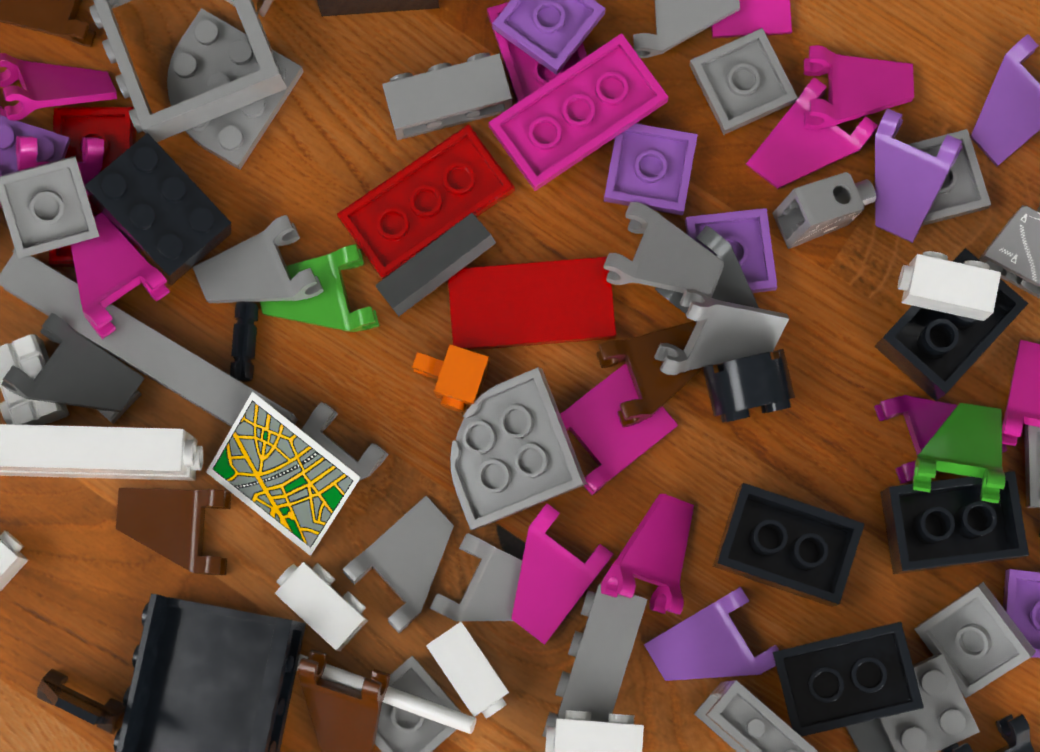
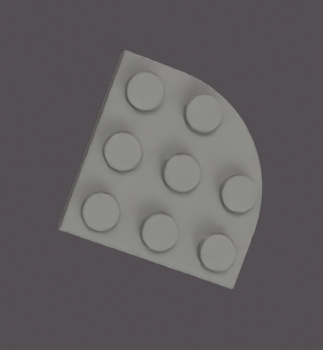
[167,8,304,170]
[450,367,587,530]

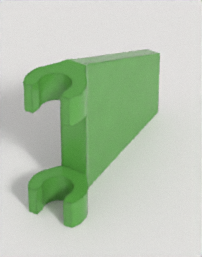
[260,244,380,332]
[913,403,1005,504]

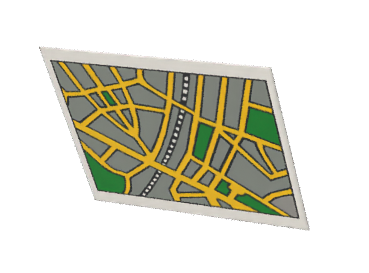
[206,391,361,556]

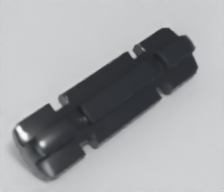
[230,301,259,382]

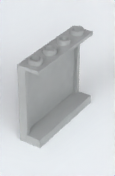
[694,680,818,752]

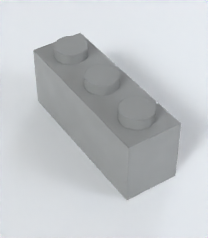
[382,53,512,141]

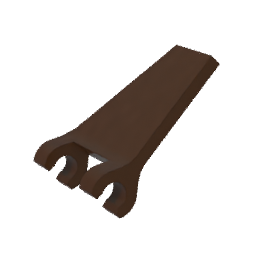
[0,0,96,47]
[597,321,703,427]
[116,488,231,575]
[298,649,390,752]

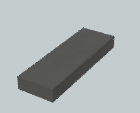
[375,213,496,316]

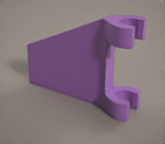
[970,34,1040,167]
[875,108,963,243]
[644,587,779,681]

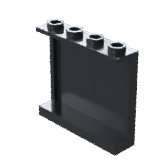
[114,593,306,752]

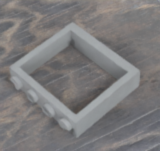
[89,0,288,142]

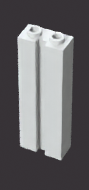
[0,424,203,481]

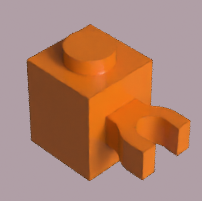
[412,344,490,412]

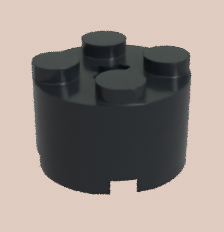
[703,349,795,423]

